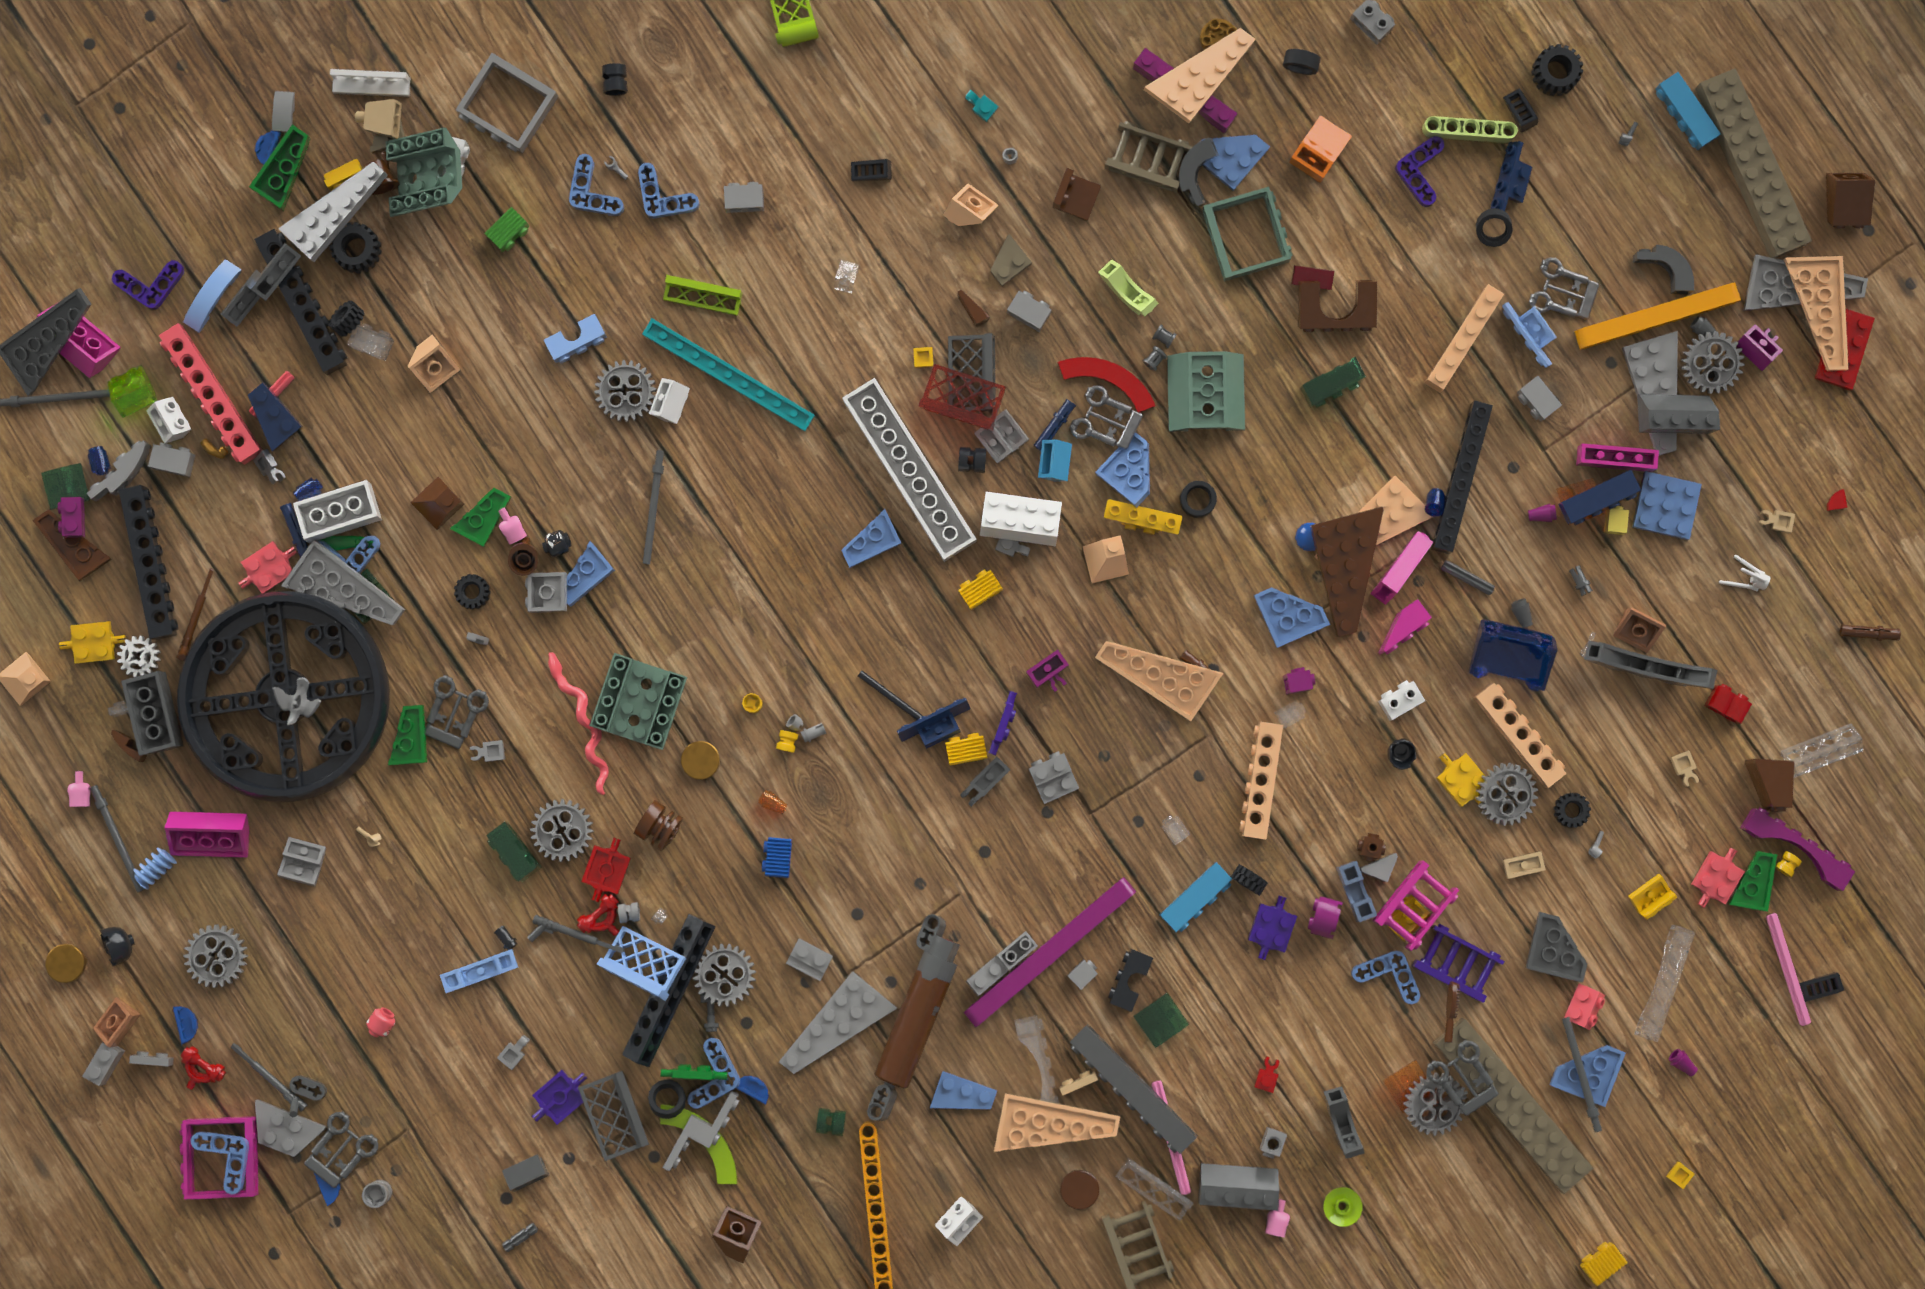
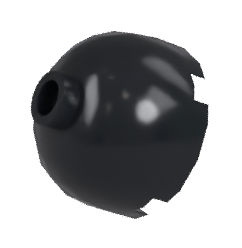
[100,926,135,966]

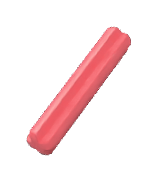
[249,371,294,418]

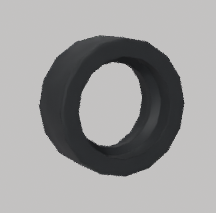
[1283,49,1321,75]
[1476,208,1513,247]
[1180,481,1217,518]
[648,1079,686,1119]

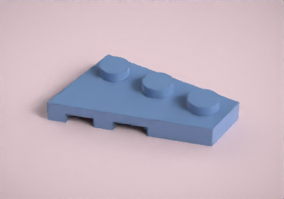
[930,1071,997,1109]

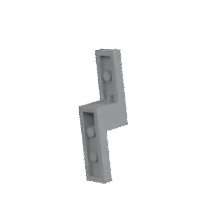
[663,1091,739,1171]

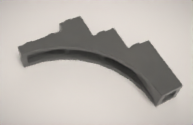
[1584,641,1718,689]

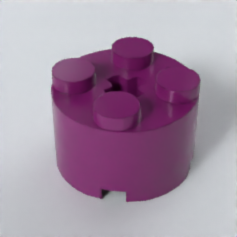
[1308,896,1343,940]

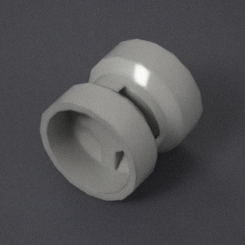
[618,902,640,923]

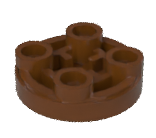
[1060,1170,1099,1210]

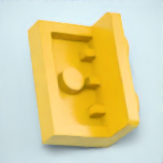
[324,159,363,191]
[1628,874,1677,920]
[1387,895,1431,942]

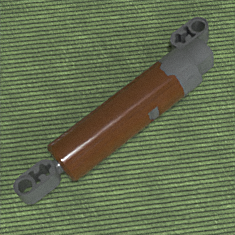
[867,914,960,1121]

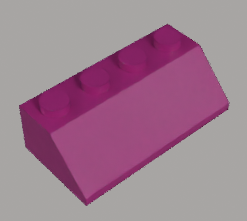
[36,304,121,378]
[165,812,249,857]

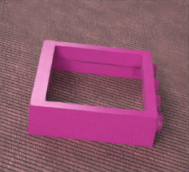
[180,1116,259,1199]

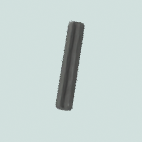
[1441,560,1495,595]

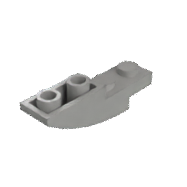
[87,440,151,501]
[965,931,1038,997]

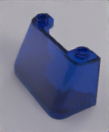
[1469,619,1558,691]

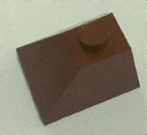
[410,476,465,530]
[712,1206,762,1263]

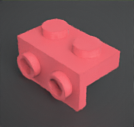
[1564,983,1605,1030]

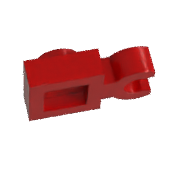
[1254,1056,1279,1093]

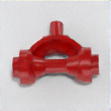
[577,894,619,936]
[180,1046,226,1090]

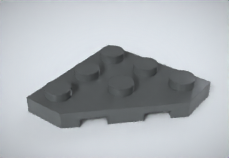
[1525,912,1587,983]

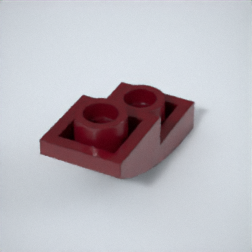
[1291,265,1335,290]

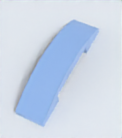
[183,259,242,333]
[440,949,518,993]

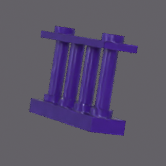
[1412,924,1505,1003]

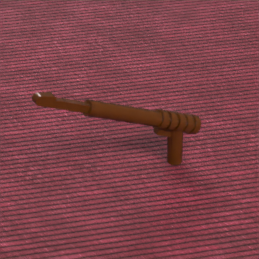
[176,568,214,661]

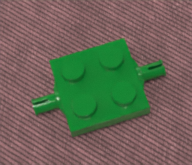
[660,1064,727,1080]

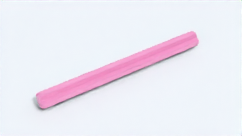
[1766,913,1811,1026]
[1152,1081,1191,1195]

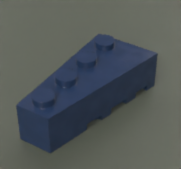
[1558,470,1641,526]

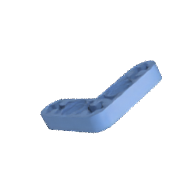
[569,154,624,216]
[638,163,700,218]
[318,536,380,574]
[1351,950,1420,1004]
[688,1038,740,1109]
[191,1132,249,1194]

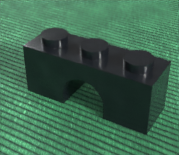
[1108,949,1153,1012]

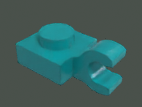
[965,90,999,123]

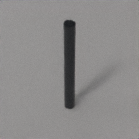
[858,671,923,720]

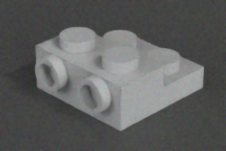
[525,572,567,613]
[1029,751,1079,804]

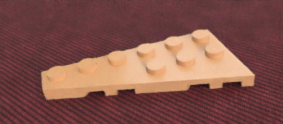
[1143,28,1255,123]
[1784,256,1848,371]
[1314,476,1436,560]
[1095,641,1223,721]
[994,1093,1120,1152]

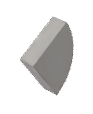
[466,632,489,645]

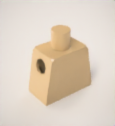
[355,99,402,139]

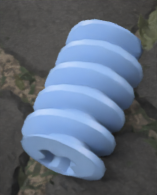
[133,847,177,890]

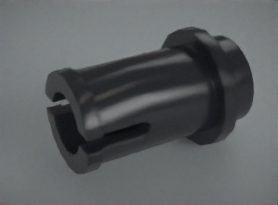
[494,925,517,950]

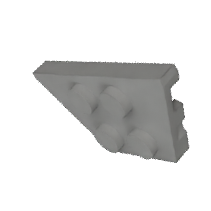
[255,1099,327,1157]

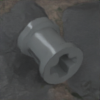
[1152,324,1177,348]
[1142,346,1167,371]

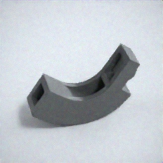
[1179,138,1219,206]
[1633,245,1694,294]
[1324,1086,1364,1159]

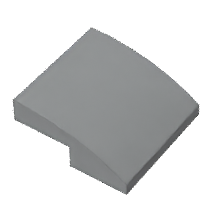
[974,409,1030,463]
[277,837,326,887]

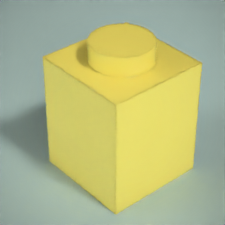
[1604,506,1629,535]

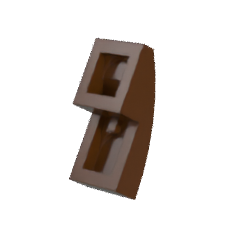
[111,730,147,762]

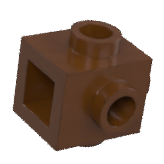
[1357,833,1386,862]

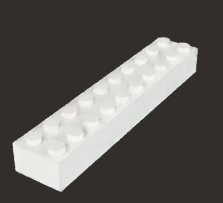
[842,378,977,562]

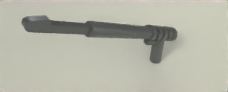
[527,915,624,953]
[231,1043,308,1117]

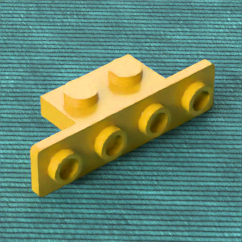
[1104,499,1182,535]

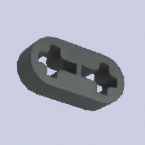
[290,1075,327,1100]

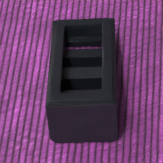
[1503,89,1538,132]
[851,159,892,181]
[1799,972,1844,1002]

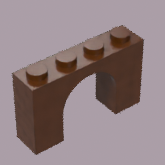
[1298,280,1377,332]

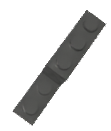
[221,243,301,327]

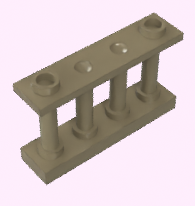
[1105,121,1192,193]
[1102,1201,1174,1289]

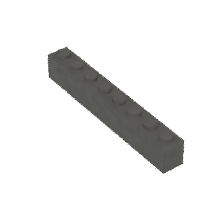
[1070,1024,1198,1154]

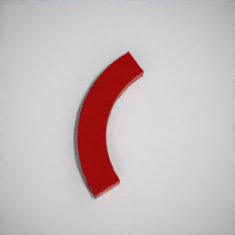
[1057,357,1156,413]

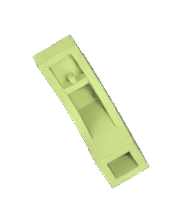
[1098,260,1159,316]

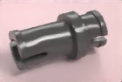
[1569,565,1593,596]

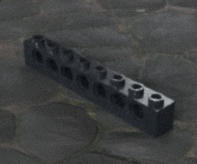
[254,229,347,375]
[1431,400,1493,554]
[119,485,178,640]
[622,914,716,1067]

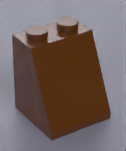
[1826,173,1875,229]
[1745,759,1794,812]

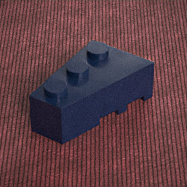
[248,383,303,451]

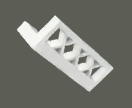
[330,69,410,97]

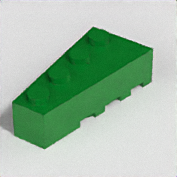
[249,124,311,212]

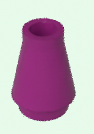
[1528,503,1557,522]
[1668,1049,1698,1077]

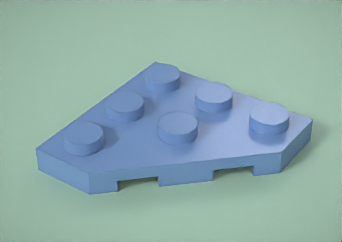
[1200,135,1270,191]
[1095,432,1150,508]
[1254,587,1330,648]
[1549,1045,1626,1107]

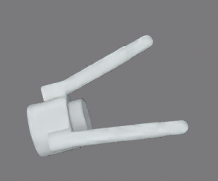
[1719,555,1770,592]

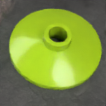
[1323,1187,1363,1227]

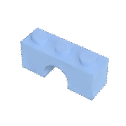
[544,314,607,363]

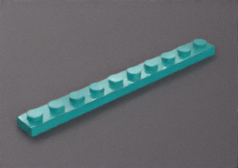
[642,318,815,432]

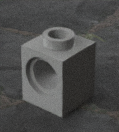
[1067,959,1098,990]
[1259,1127,1287,1159]

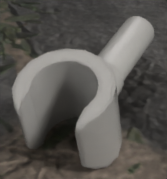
[604,156,628,180]
[1588,831,1604,859]

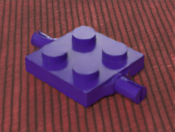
[989,691,1017,755]
[1248,896,1297,960]
[532,1069,588,1125]

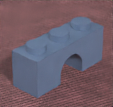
[1336,861,1377,922]

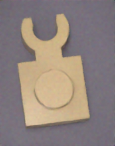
[1759,510,1795,534]
[1670,750,1699,787]

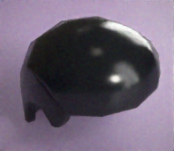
[1387,738,1416,770]

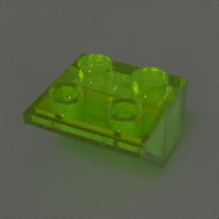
[107,365,157,418]

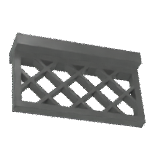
[948,333,996,412]
[578,1071,649,1161]

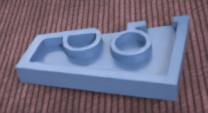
[841,509,901,568]
[567,541,615,607]

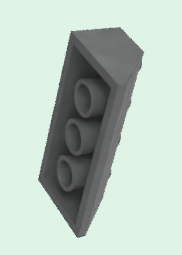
[1637,394,1720,434]
[121,671,184,756]
[1198,1163,1279,1210]

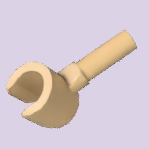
[356,827,381,847]

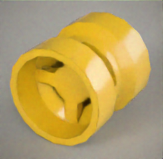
[742,693,763,713]
[776,730,799,753]
[1775,851,1802,878]

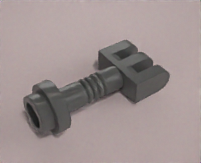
[700,989,719,1032]

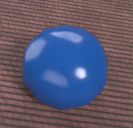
[1295,523,1316,551]

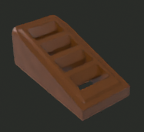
[957,290,990,327]

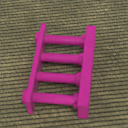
[1372,860,1459,951]

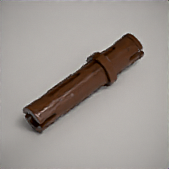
[1840,624,1901,641]

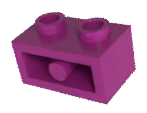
[58,497,85,538]
[1283,667,1315,695]

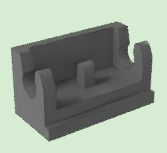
[502,1154,550,1192]

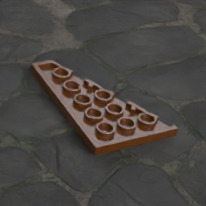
[1310,507,1384,637]

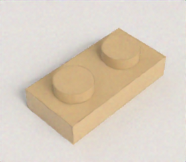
[1502,851,1546,879]
[1059,1070,1098,1095]

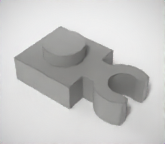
[470,740,505,762]

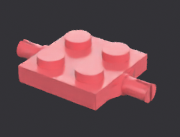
[238,541,298,594]
[1691,848,1745,908]

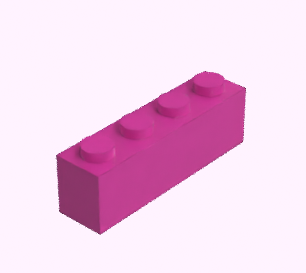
[1576,443,1659,472]

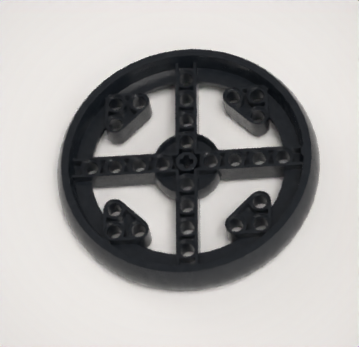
[177,591,390,802]

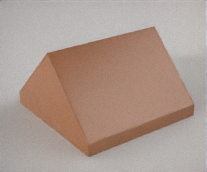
[1613,607,1666,653]
[93,997,141,1047]

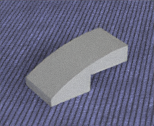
[272,91,295,131]

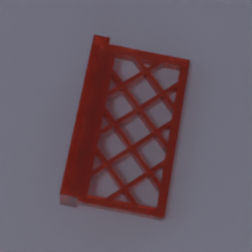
[918,364,1006,432]

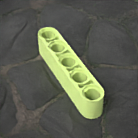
[1422,116,1518,143]

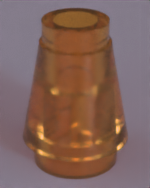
[758,790,788,814]

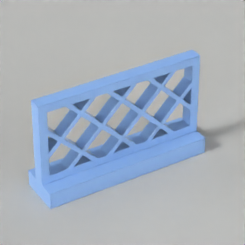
[597,926,686,1001]

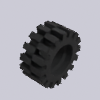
[329,301,365,337]
[454,574,491,610]
[1553,793,1591,828]
[1231,864,1268,896]

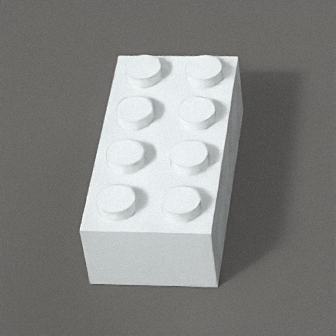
[293,480,382,543]
[980,492,1062,546]

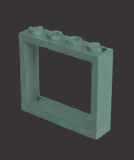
[1202,187,1293,281]

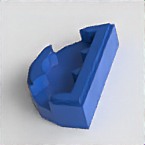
[255,131,282,165]
[173,1006,198,1045]
[733,1076,769,1105]
[314,1172,341,1206]

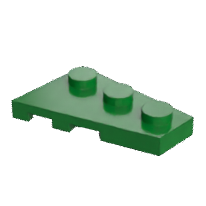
[450,488,512,547]
[388,705,427,765]
[1728,851,1777,912]

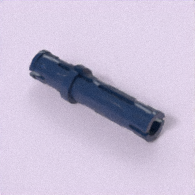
[1033,399,1076,451]
[280,503,308,558]

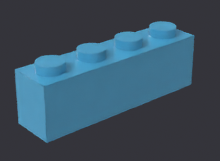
[1655,72,1721,151]
[1159,862,1232,932]

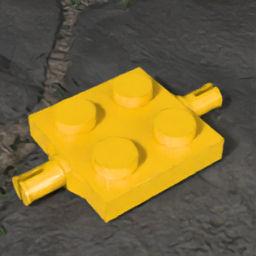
[59,621,126,663]
[1436,753,1485,807]

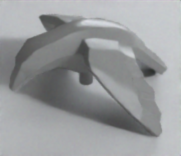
[273,677,321,725]

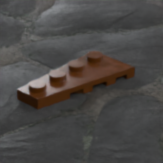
[32,509,111,582]

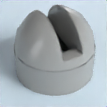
[1002,148,1018,165]
[786,714,803,731]

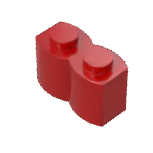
[1704,684,1752,724]

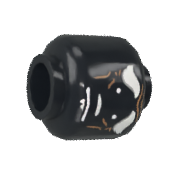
[542,530,572,557]

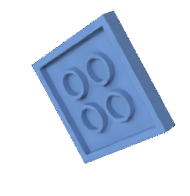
[1632,471,1702,540]

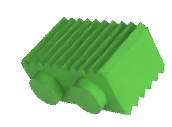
[484,207,529,252]

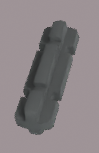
[502,1223,538,1252]

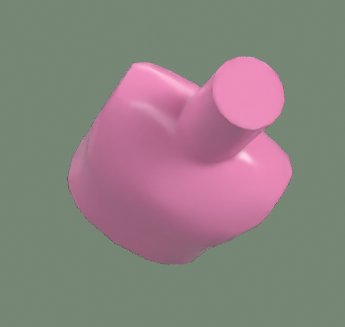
[498,507,527,545]
[67,771,91,807]
[1265,1199,1290,1237]

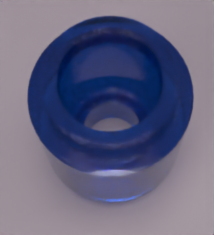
[87,446,111,476]
[293,477,323,501]
[1425,488,1446,517]

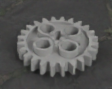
[1681,331,1745,394]
[594,360,657,422]
[1476,763,1538,826]
[530,799,594,862]
[183,925,248,988]
[693,944,756,1007]
[1404,1072,1467,1136]

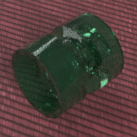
[816,1108,846,1136]

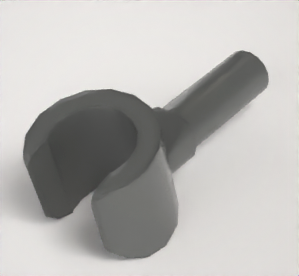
[1619,122,1638,146]

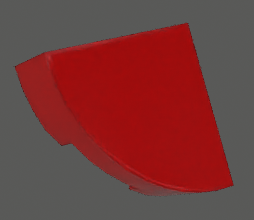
[1827,489,1848,511]

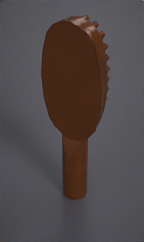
[1444,981,1460,1043]

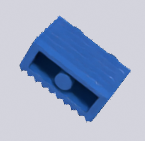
[762,837,792,878]

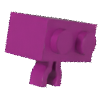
[1736,324,1783,371]
[1026,650,1069,692]

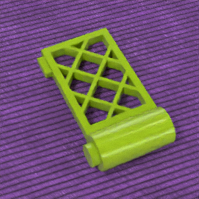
[770,0,819,47]

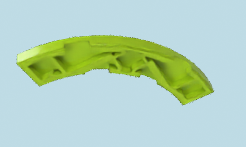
[660,1104,737,1184]

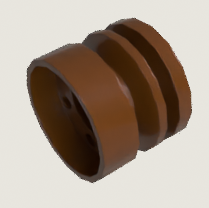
[633,800,683,851]

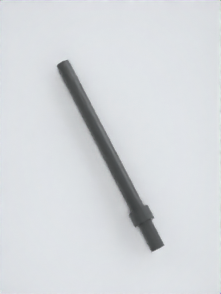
[0,389,112,408]
[643,450,664,565]
[90,785,145,893]
[1562,1017,1602,1132]

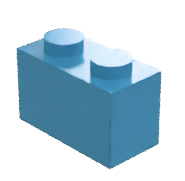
[1038,439,1072,482]

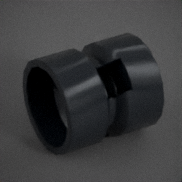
[602,63,628,96]
[958,447,986,473]

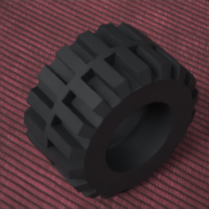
[1532,44,1583,96]
[330,222,382,274]

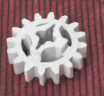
[117,636,161,677]

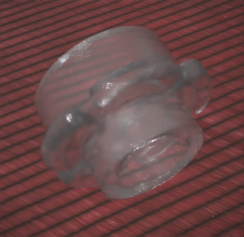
[651,907,668,925]

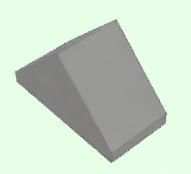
[1360,853,1398,882]

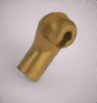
[200,438,229,459]

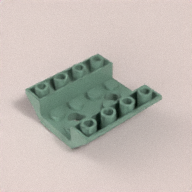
[386,128,462,217]
[1167,351,1245,432]
[590,653,688,750]

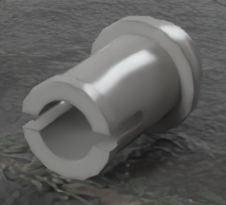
[801,722,826,743]

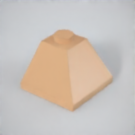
[943,184,998,226]
[408,335,460,393]
[1082,535,1129,584]
[0,652,51,706]

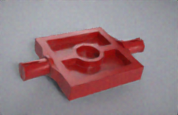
[581,837,631,902]

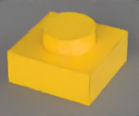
[913,347,934,368]
[1666,1161,1695,1189]

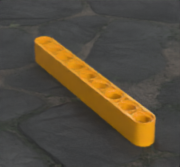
[1574,282,1741,350]
[859,1121,893,1289]

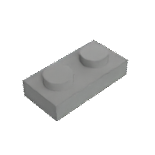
[129,1051,174,1067]

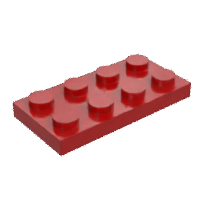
[1814,308,1875,391]

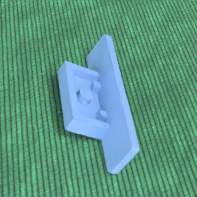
[1502,302,1557,368]

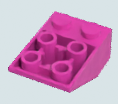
[1378,599,1432,655]

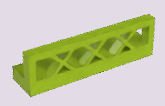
[663,275,742,316]

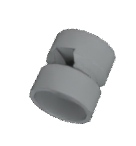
[362,1180,392,1208]

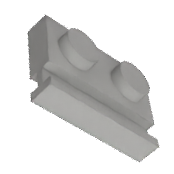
[786,938,833,981]

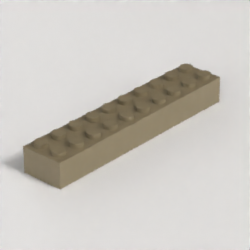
[1695,68,1812,258]
[1433,1018,1594,1194]

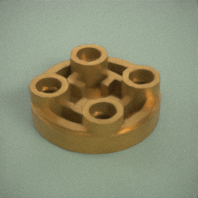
[1200,18,1237,50]
[681,741,720,780]
[45,944,87,983]

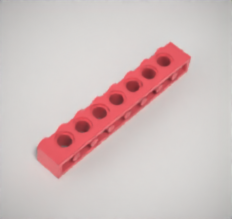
[159,323,263,465]

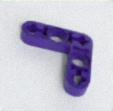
[1396,136,1444,207]
[112,260,184,310]

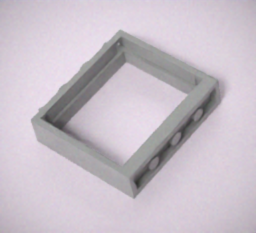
[456,53,559,153]

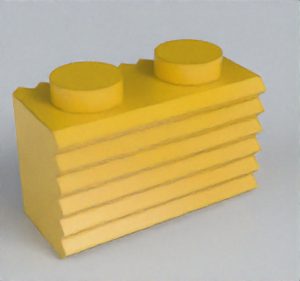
[958,569,1003,611]
[945,733,987,766]
[1579,1242,1628,1286]

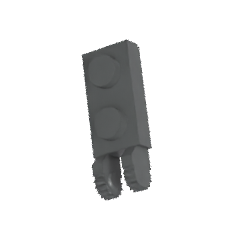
[960,757,1010,807]

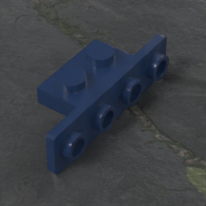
[1490,141,1532,211]
[897,698,971,749]

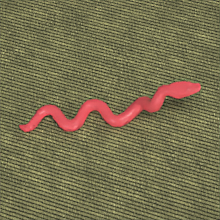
[548,652,609,795]

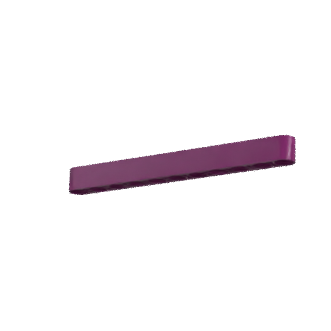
[963,877,1136,1028]

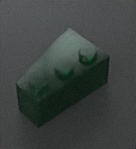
[1300,356,1366,409]
[486,821,542,882]

